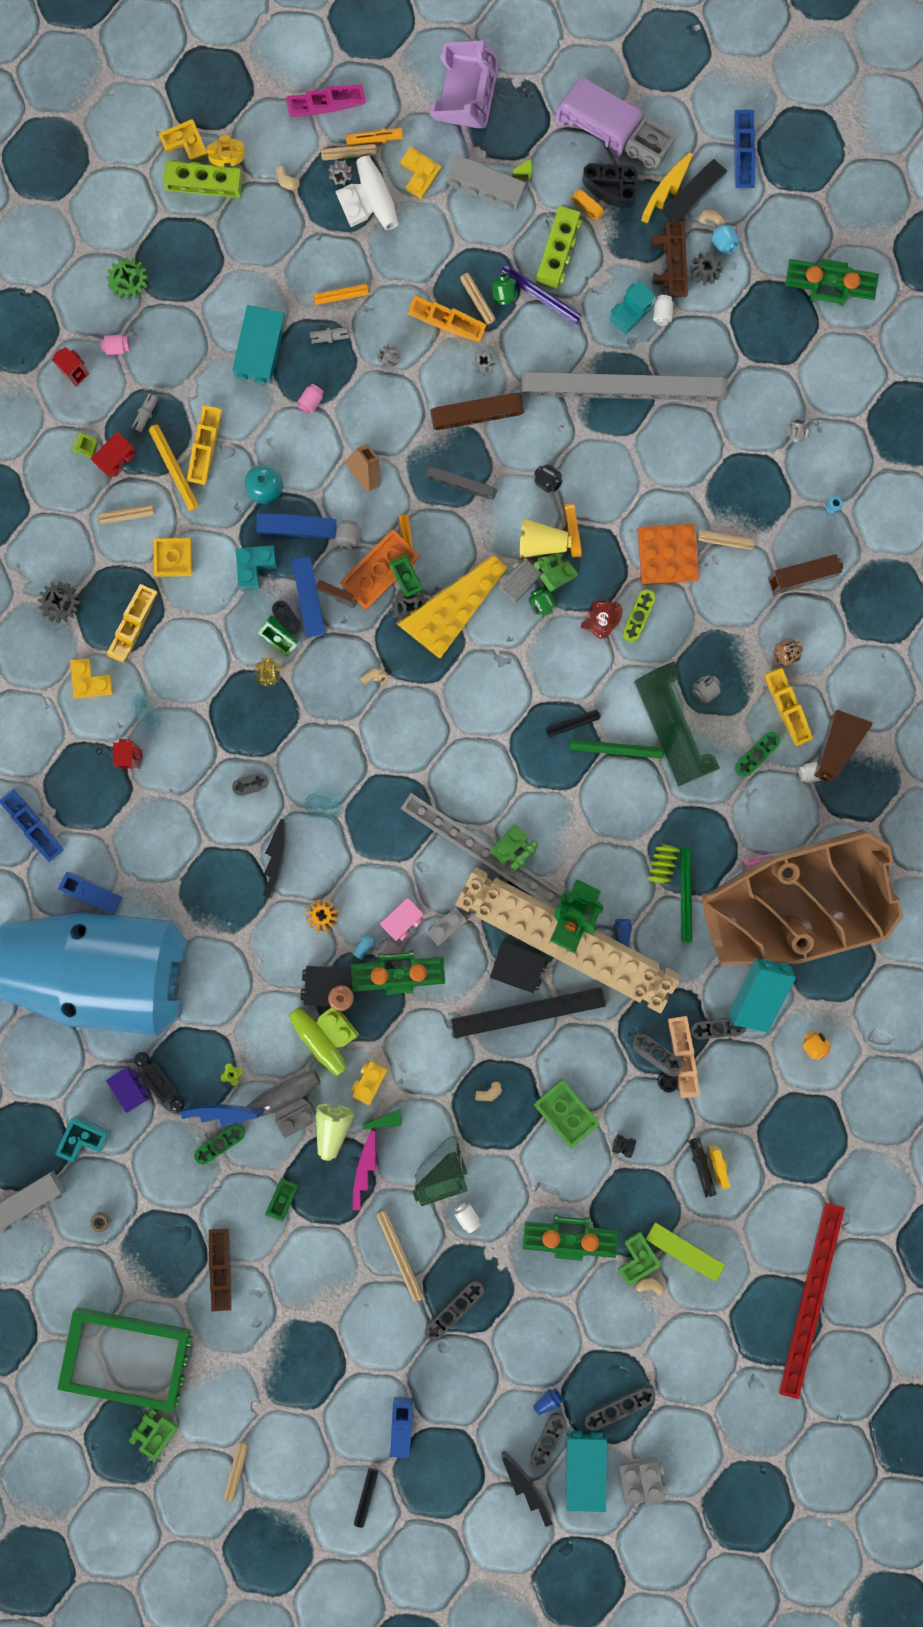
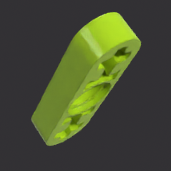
[622,590,655,643]

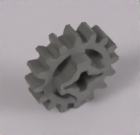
[37,581,81,623]
[390,589,429,622]

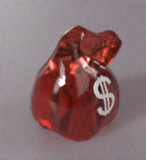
[581,600,623,639]

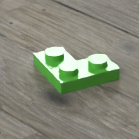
[617,1231,661,1287]

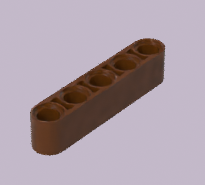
[430,393,525,430]

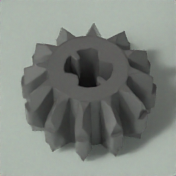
[690,251,723,286]

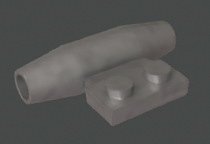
[246,1070,321,1138]

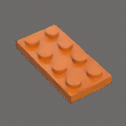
[339,529,420,610]

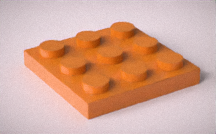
[637,524,699,585]

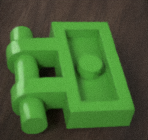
[534,552,578,592]
[489,824,539,872]
[129,1408,179,1461]

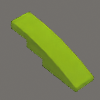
[646,1222,726,1282]

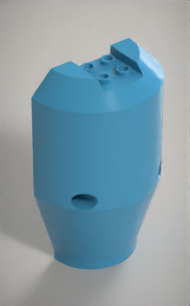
[0,911,188,1036]

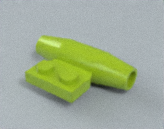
[288,1006,359,1076]

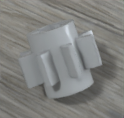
[329,160,352,185]
[377,344,401,369]
[472,350,496,376]
[786,419,810,442]

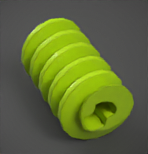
[647,843,680,885]

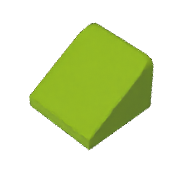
[512,159,532,180]
[71,432,98,457]

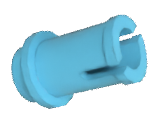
[825,496,843,514]
[352,935,375,960]

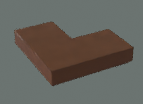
[316,580,356,609]

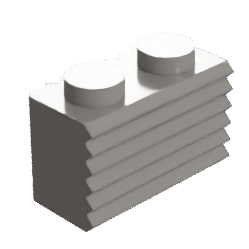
[499,558,542,604]
[427,908,467,946]

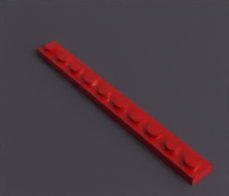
[779,1202,845,1399]

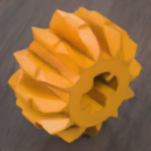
[306,899,338,931]

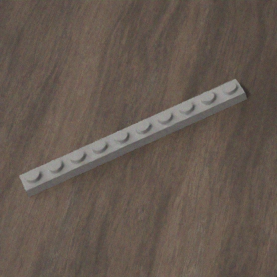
[400,793,563,909]

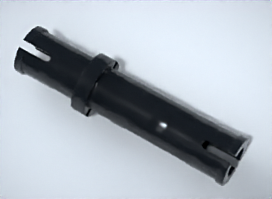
[688,1138,717,1198]

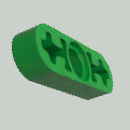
[735,732,780,777]
[194,1124,245,1165]

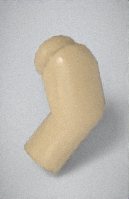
[275,166,299,190]
[698,209,727,226]
[359,668,388,685]
[475,1082,502,1101]
[635,1277,665,1296]

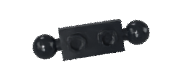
[134,1052,185,1113]

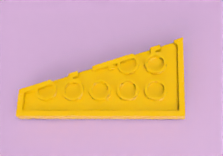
[396,555,508,658]

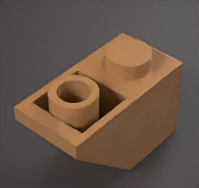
[344,444,380,492]

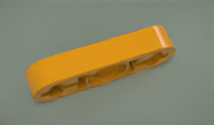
[564,502,581,558]

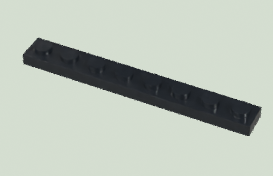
[451,988,606,1038]

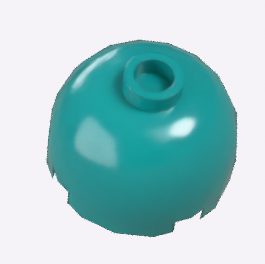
[245,464,283,504]

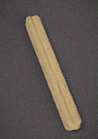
[376,1210,423,1302]

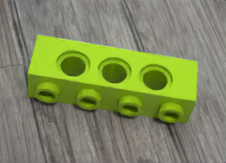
[163,160,243,198]
[536,206,582,290]

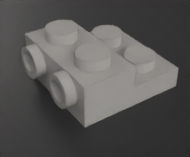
[624,117,677,169]
[618,1457,668,1506]

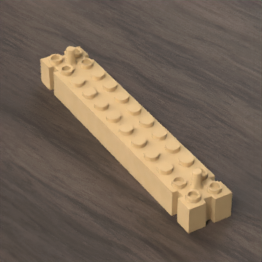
[455,867,680,1014]

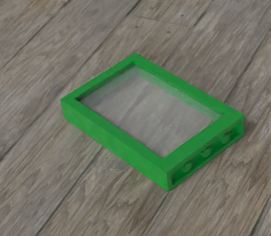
[57,1307,193,1412]

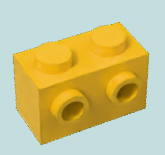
[351,1060,388,1105]

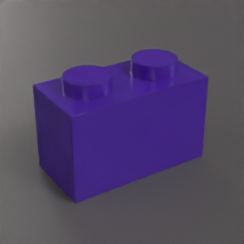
[106,1066,150,1113]

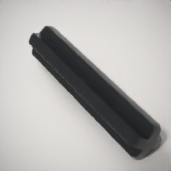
[546,709,601,737]
[354,1468,378,1528]

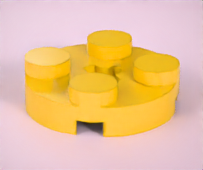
[206,135,245,167]

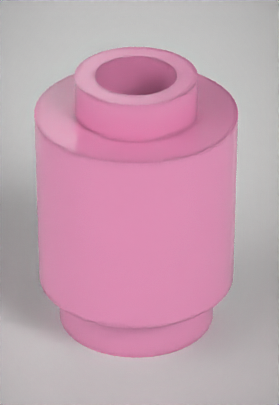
[101,334,130,355]
[297,384,324,414]

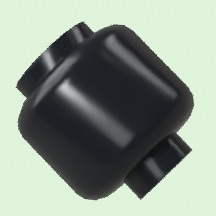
[534,464,563,493]

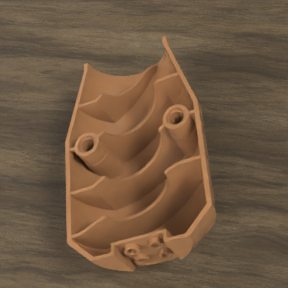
[702,830,903,966]

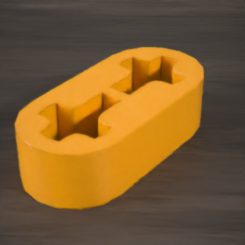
[571,189,604,221]

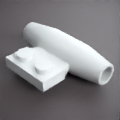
[335,156,398,230]

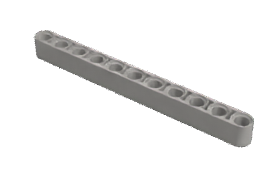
[521,372,727,401]

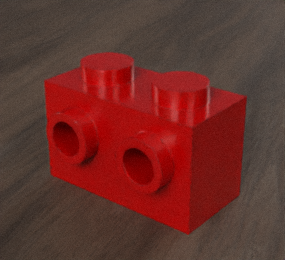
[52,346,89,387]
[90,432,137,479]
[113,739,143,769]

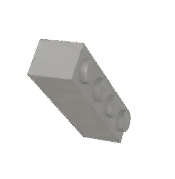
[447,155,526,211]
[0,1171,65,1234]

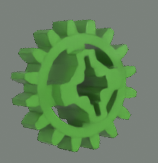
[106,257,149,300]

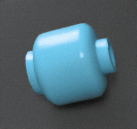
[712,224,740,254]

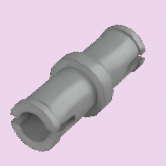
[310,326,349,344]
[131,393,159,433]

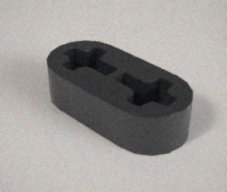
[272,601,301,634]

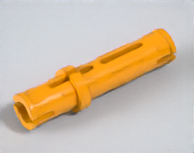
[346,127,403,146]

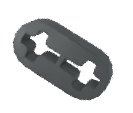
[232,773,269,796]

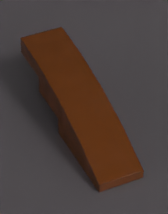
[209,1229,232,1312]

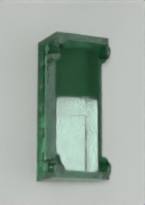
[634,661,720,787]
[412,1135,468,1206]

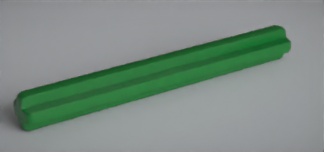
[569,739,664,759]
[680,847,692,942]

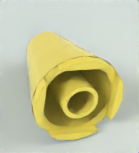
[520,519,572,558]

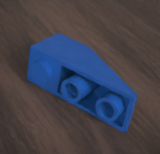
[58,872,123,914]
[390,1397,413,1458]

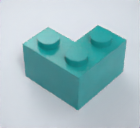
[610,280,656,335]
[235,545,278,591]
[55,1116,111,1162]

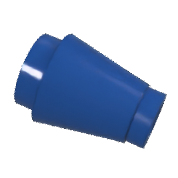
[613,919,633,947]
[533,1388,563,1416]

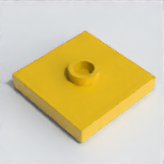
[153,537,193,577]
[708,1144,731,1190]

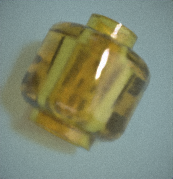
[255,658,280,686]

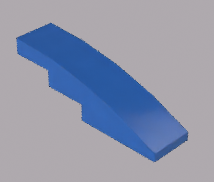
[734,110,756,188]
[256,513,337,539]
[292,556,325,638]
[0,789,64,862]
[180,1104,263,1126]

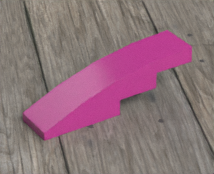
[286,84,366,117]
[352,1129,376,1210]

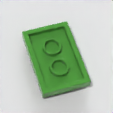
[533,1079,600,1149]

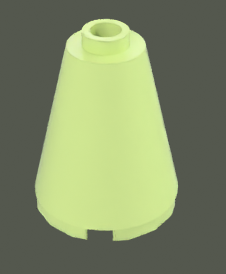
[316,1104,354,1161]

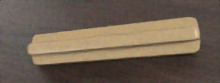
[321,144,377,160]
[460,273,495,325]
[98,505,155,524]
[698,530,755,550]
[224,1442,248,1502]

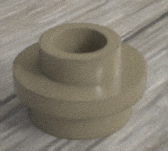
[91,1212,111,1232]

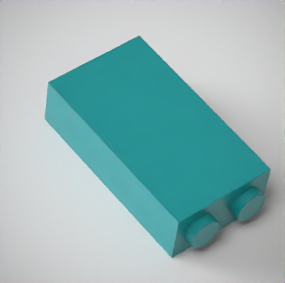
[232,305,286,385]
[729,958,796,1033]
[565,1431,607,1512]

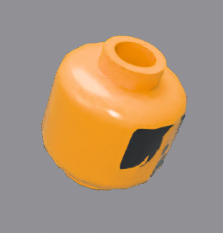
[802,1031,831,1061]

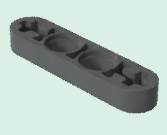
[424,466,497,500]
[425,1280,484,1341]
[584,1385,655,1431]

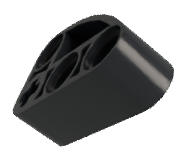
[582,163,638,208]

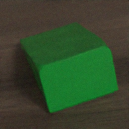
[389,553,423,598]
[257,615,299,656]
[362,1109,402,1129]
[265,1178,299,1223]

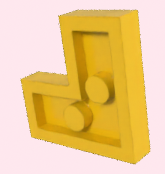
[158,119,208,162]
[400,146,442,200]
[70,658,113,699]

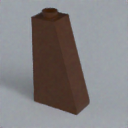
[768,554,843,596]
[814,709,873,782]

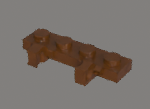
[651,221,688,298]

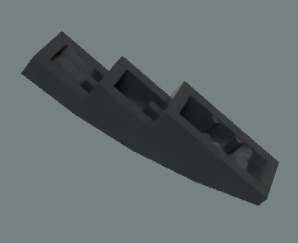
[662,159,727,224]
[263,819,286,898]
[501,1451,553,1527]

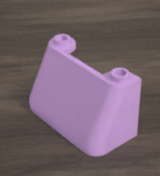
[430,40,499,128]
[555,78,643,159]

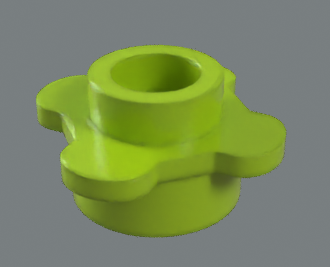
[221,1063,243,1086]

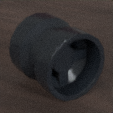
[657,1072,678,1093]
[612,1134,636,1158]

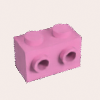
[380,898,424,941]

